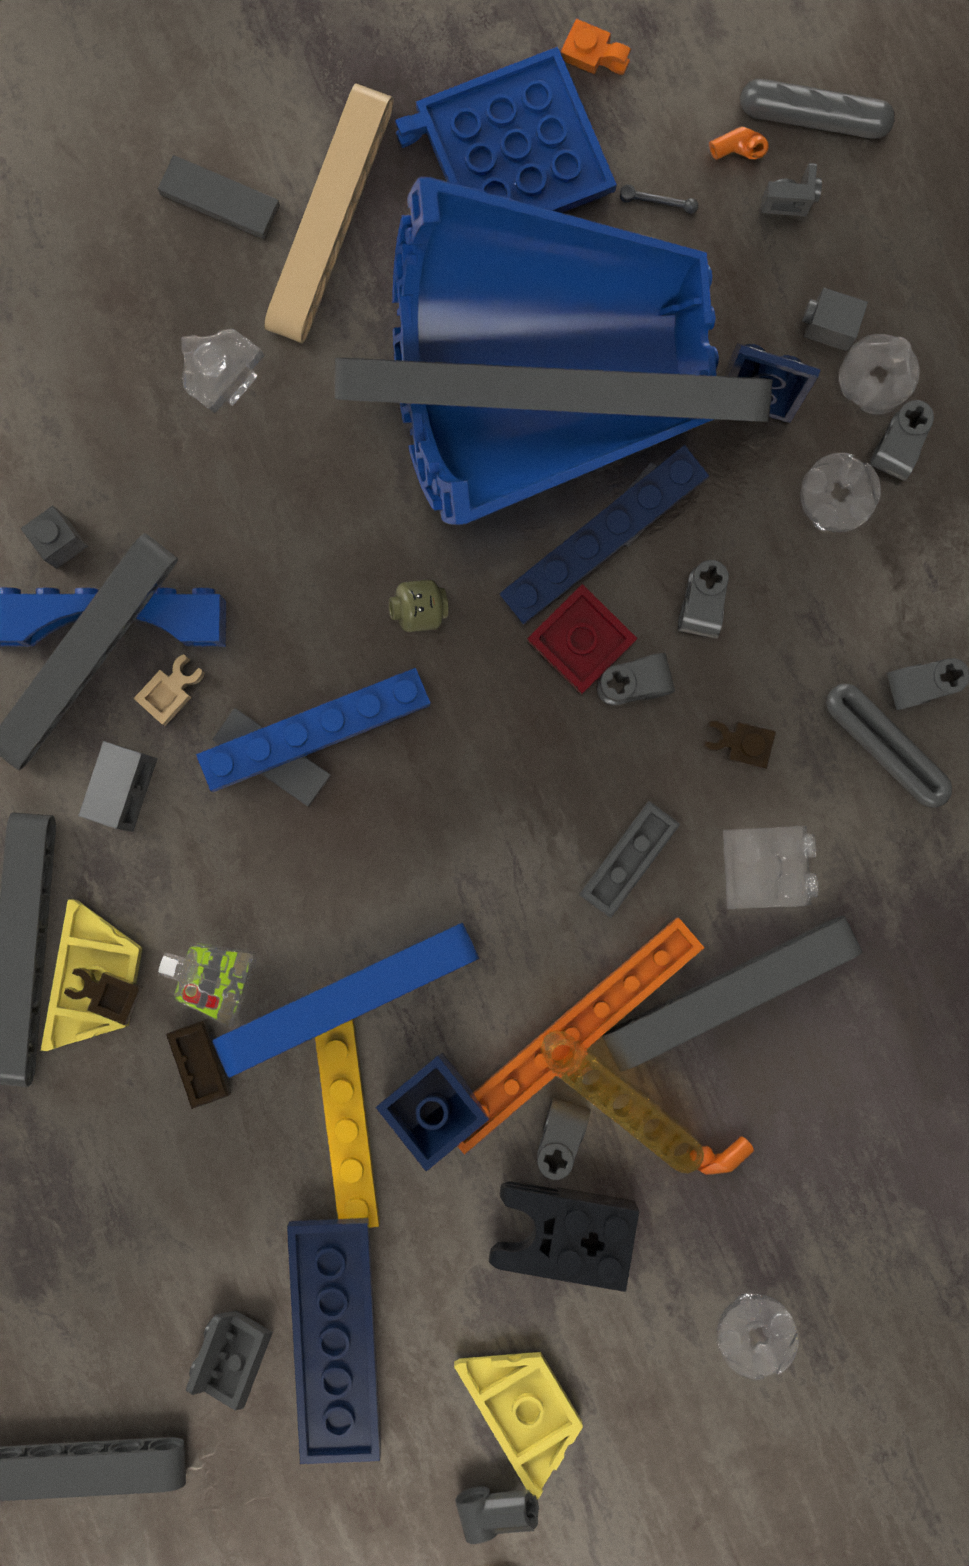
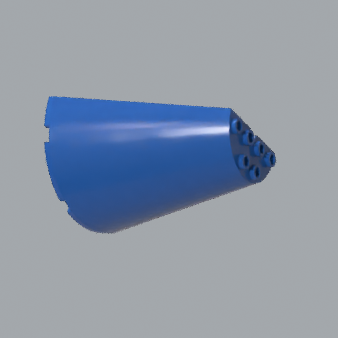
[392,177,719,525]

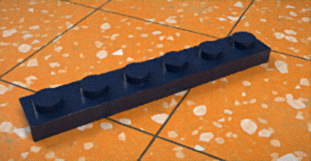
[499,445,709,625]

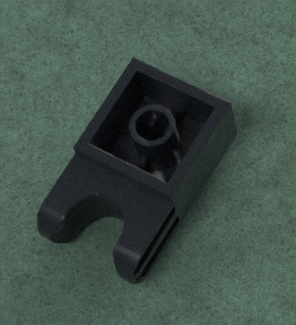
[488,1181,639,1292]

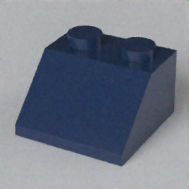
[375,1052,489,1172]

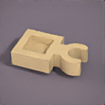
[133,654,205,726]

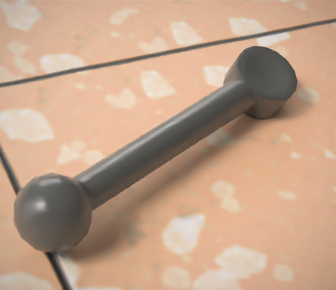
[620,184,699,214]

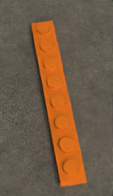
[457,917,705,1155]

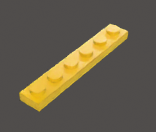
[315,1019,380,1228]

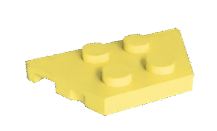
[41,899,142,1051]
[454,1352,583,1499]

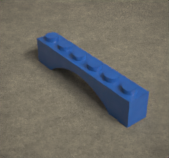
[0,587,226,647]

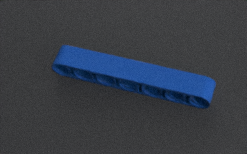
[212,923,480,1078]

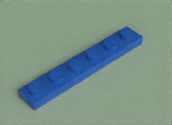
[196,668,431,793]

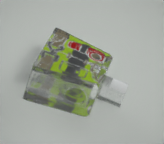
[158,943,259,1027]

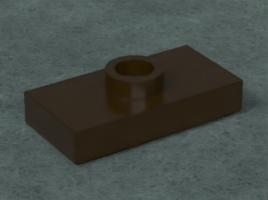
[166,1019,231,1109]

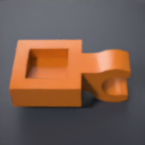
[560,18,631,75]

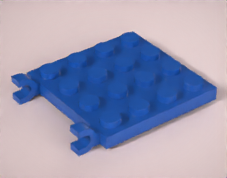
[395,46,617,213]

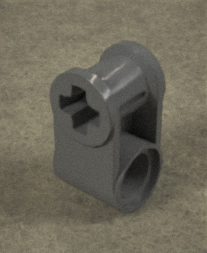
[869,400,934,481]
[678,560,729,639]
[597,653,675,706]
[887,658,969,710]
[537,1097,591,1180]

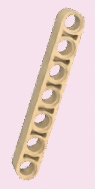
[264,83,393,343]

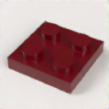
[527,584,638,695]

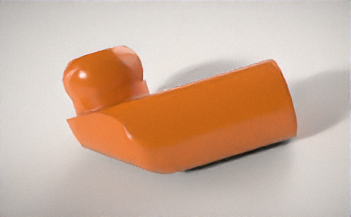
[709,127,769,160]
[693,1136,754,1175]

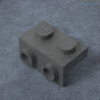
[186,1311,273,1411]

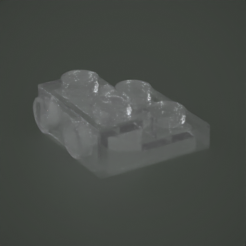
[723,826,819,909]

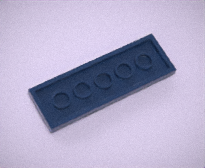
[287,1218,381,1464]

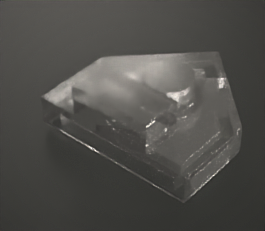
[181,329,265,414]

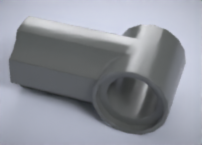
[455,1487,539,1544]

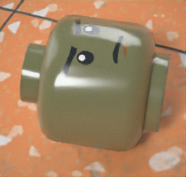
[389,579,448,632]

